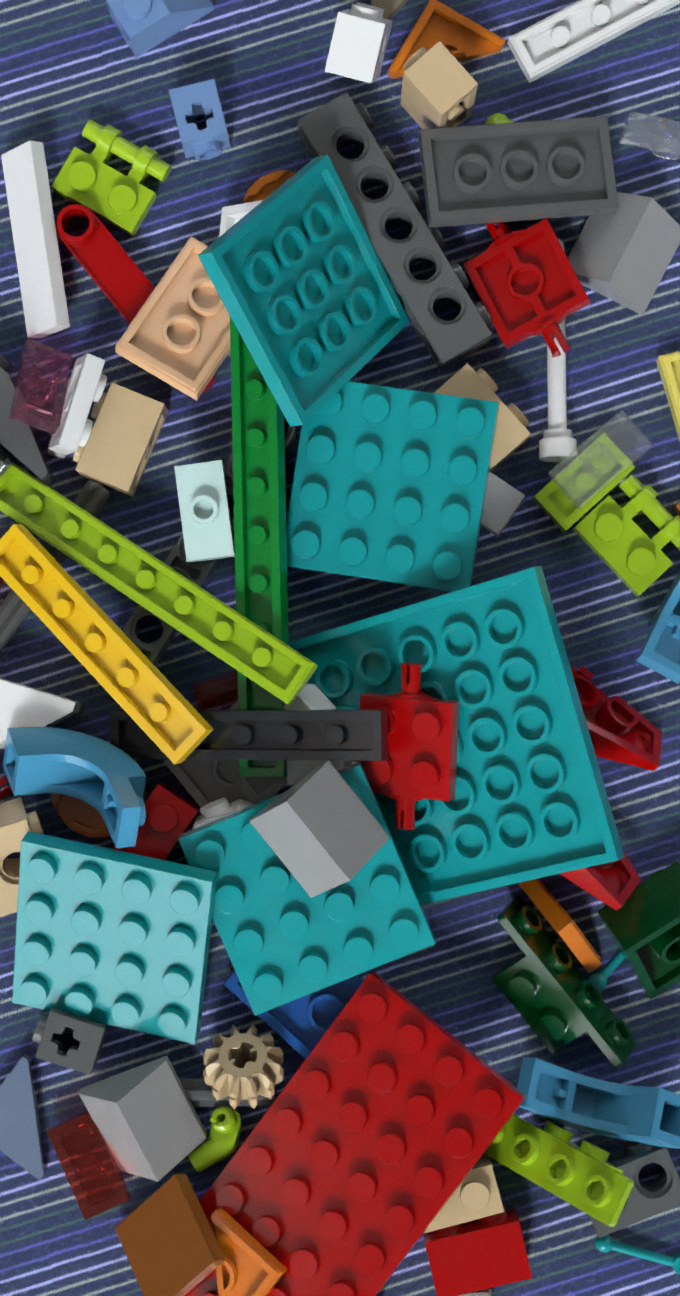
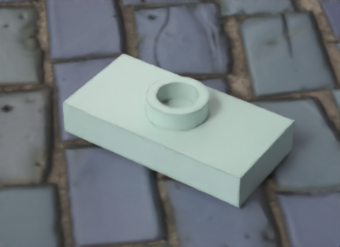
[174,460,235,563]

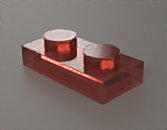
[47,1111,131,1220]

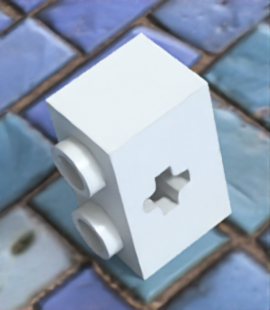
[325,2,393,83]

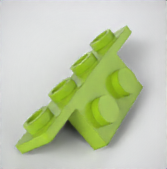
[484,1114,634,1227]

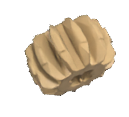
[203,1024,284,1109]

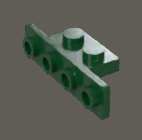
[492,896,636,1068]

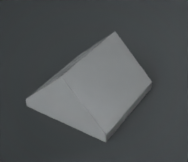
[568,192,680,315]
[250,759,390,898]
[79,1056,207,1182]

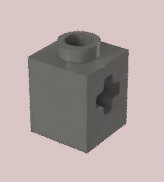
[32,1007,109,1075]

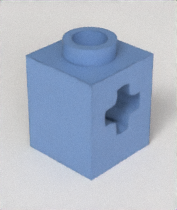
[169,79,231,160]

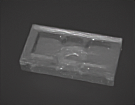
[619,112,680,160]
[548,410,653,509]

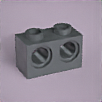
[589,1141,680,1238]

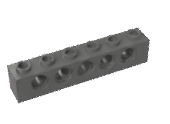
[298,92,493,372]

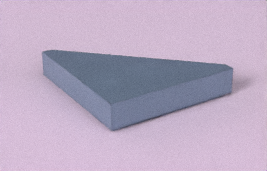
[0,1053,46,1181]

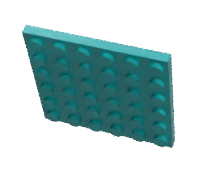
[289,566,625,905]

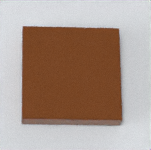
[115,1174,226,1296]

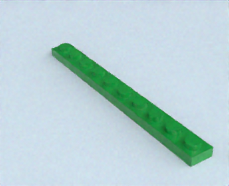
[230,316,289,777]

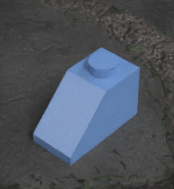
[106,0,215,58]

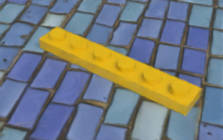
[0,524,213,765]

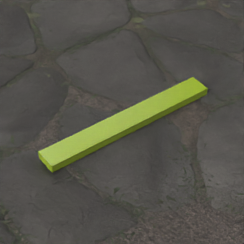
[0,462,318,706]

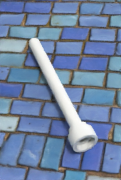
[539,238,577,462]

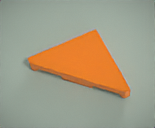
[388,0,506,79]
[518,879,602,974]
[211,1208,287,1296]

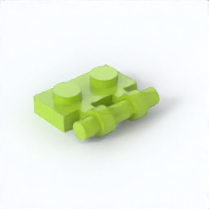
[51,119,172,237]
[573,474,680,597]

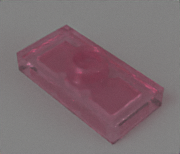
[9,339,72,434]

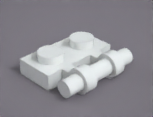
[47,353,107,459]

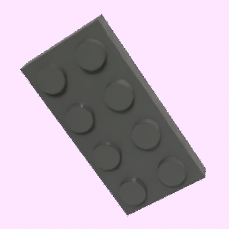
[418,116,619,228]

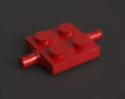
[463,218,591,357]
[357,662,459,830]

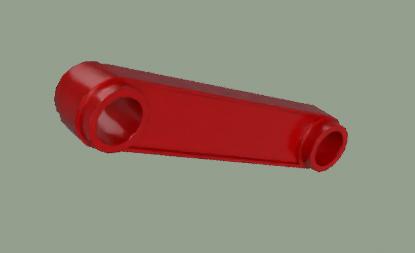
[56,204,217,393]

